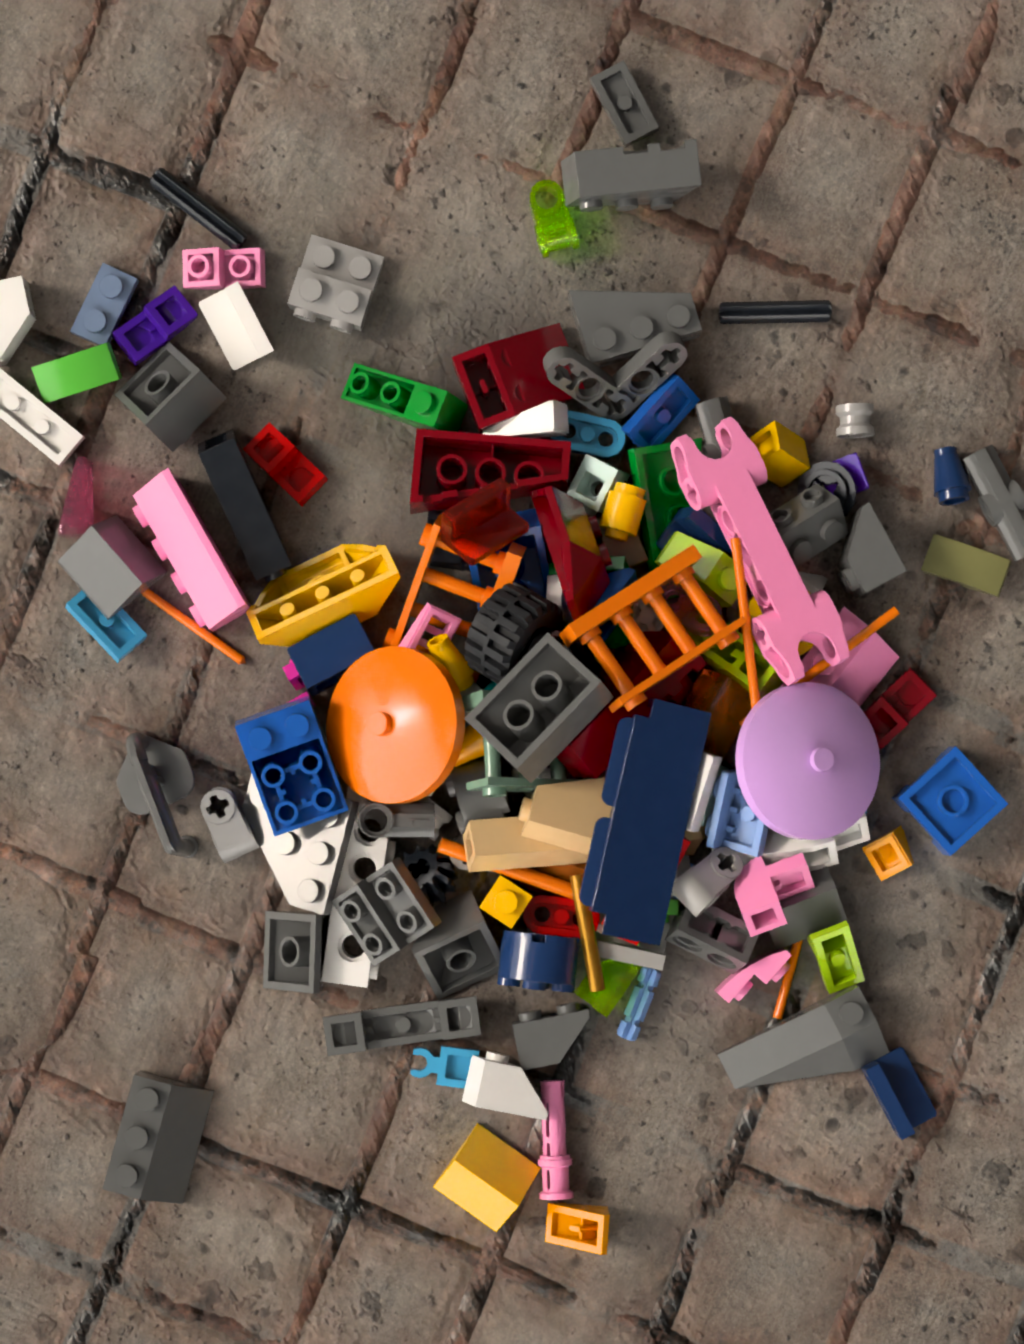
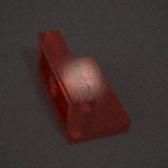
[441,477,529,566]

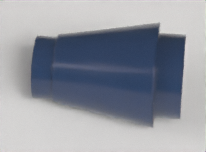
[934,446,972,506]

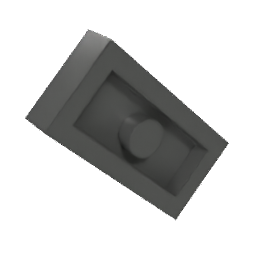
[590,60,659,148]

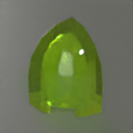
[574,959,641,1018]

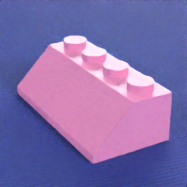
[132,468,251,632]
[779,607,899,707]

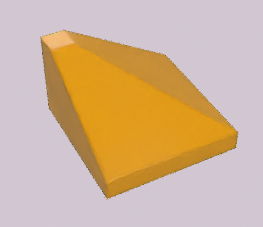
[862,825,914,881]

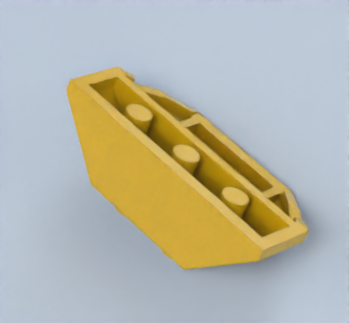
[246,544,401,647]

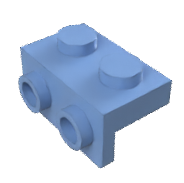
[705,769,769,857]

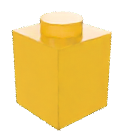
[479,874,533,929]

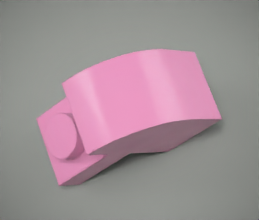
[734,852,815,937]

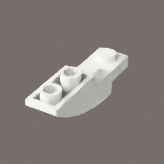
[711,813,871,871]

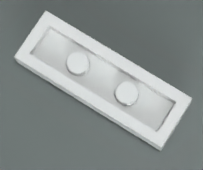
[0,368,85,467]

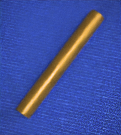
[569,874,605,992]

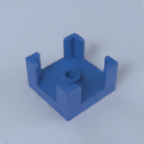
[892,746,1008,856]

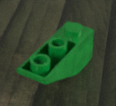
[341,363,468,432]

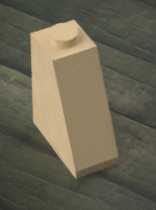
[518,777,612,855]

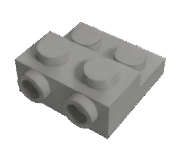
[287,234,385,334]

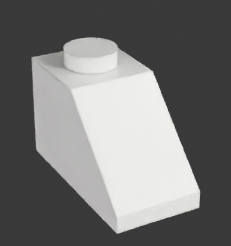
[462,1051,548,1121]

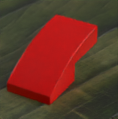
[243,422,328,507]

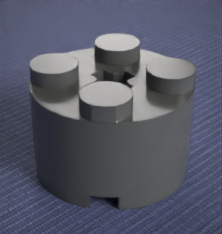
[445,756,517,835]

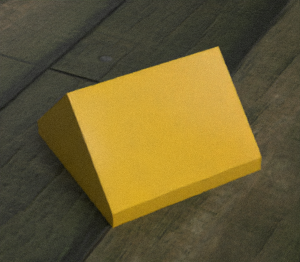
[433,1123,541,1232]

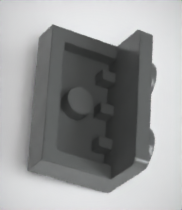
[769,484,849,568]

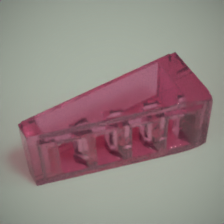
[58,457,94,538]

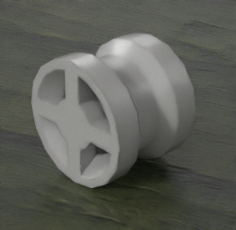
[835,403,875,439]

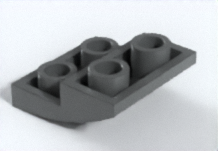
[331,857,442,966]

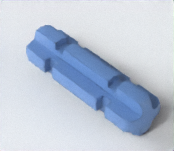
[617,967,661,1041]

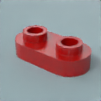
[523,895,600,938]

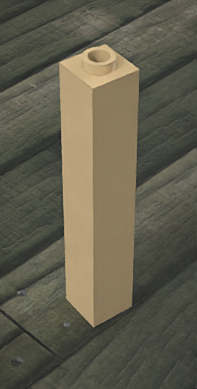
[462,817,705,872]

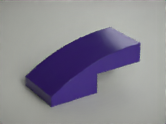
[112,285,198,366]

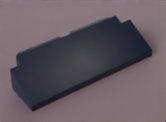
[579,698,712,946]

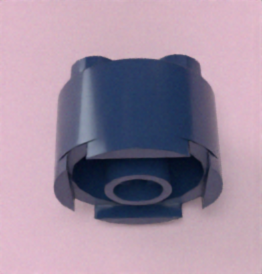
[497,930,579,993]

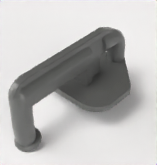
[117,732,199,858]

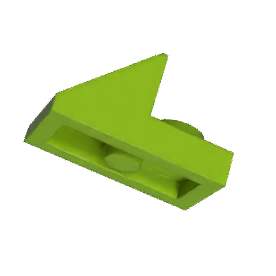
[807,921,865,994]

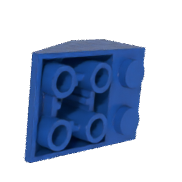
[235,695,349,837]

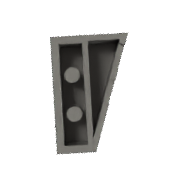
[561,139,702,212]

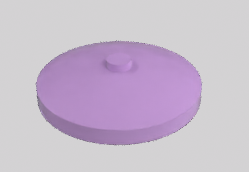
[735,682,880,840]

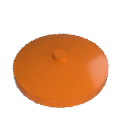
[326,646,465,804]

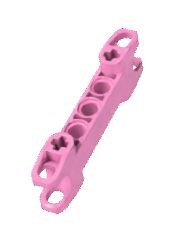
[670,416,850,686]

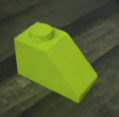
[655,531,747,608]

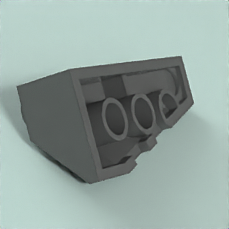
[717,984,890,1089]

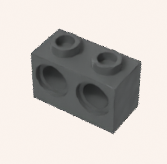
[665,904,759,974]

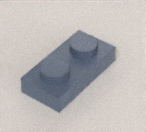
[70,263,139,345]

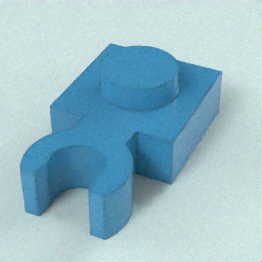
[410,1045,480,1089]

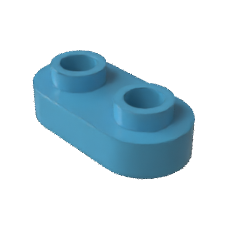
[550,410,625,459]

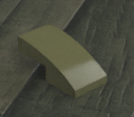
[921,534,1011,598]

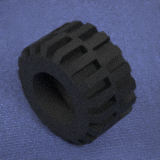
[464,582,564,684]

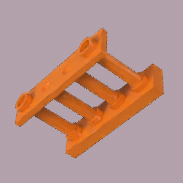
[382,514,527,683]
[559,544,747,713]

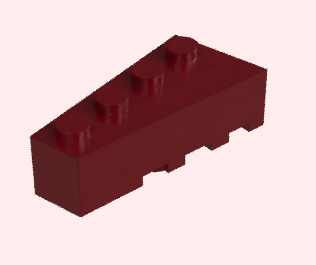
[410,428,571,514]
[557,631,707,778]

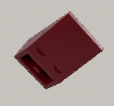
[452,323,585,434]

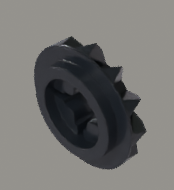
[797,461,858,517]

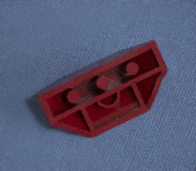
[530,486,613,621]

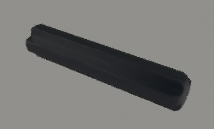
[149,168,248,249]
[718,300,832,324]

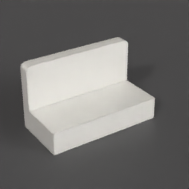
[199,282,274,370]

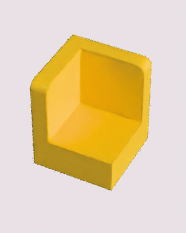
[750,420,810,487]

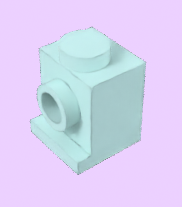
[566,454,630,516]

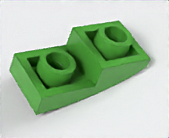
[31,342,122,404]

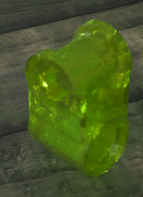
[529,180,580,259]

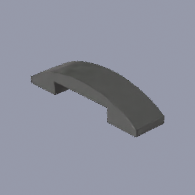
[323,996,482,1056]

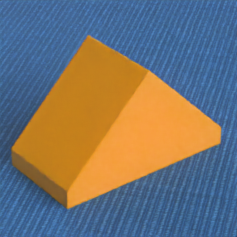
[545,1203,610,1255]

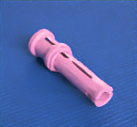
[538,1080,574,1200]

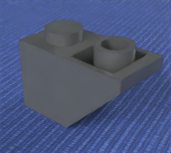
[512,1002,590,1071]

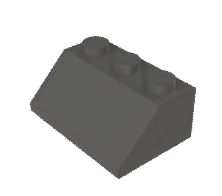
[464,632,614,783]
[102,1070,214,1204]

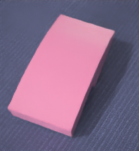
[182,247,266,290]
[714,948,792,1003]

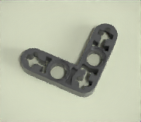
[542,331,687,421]

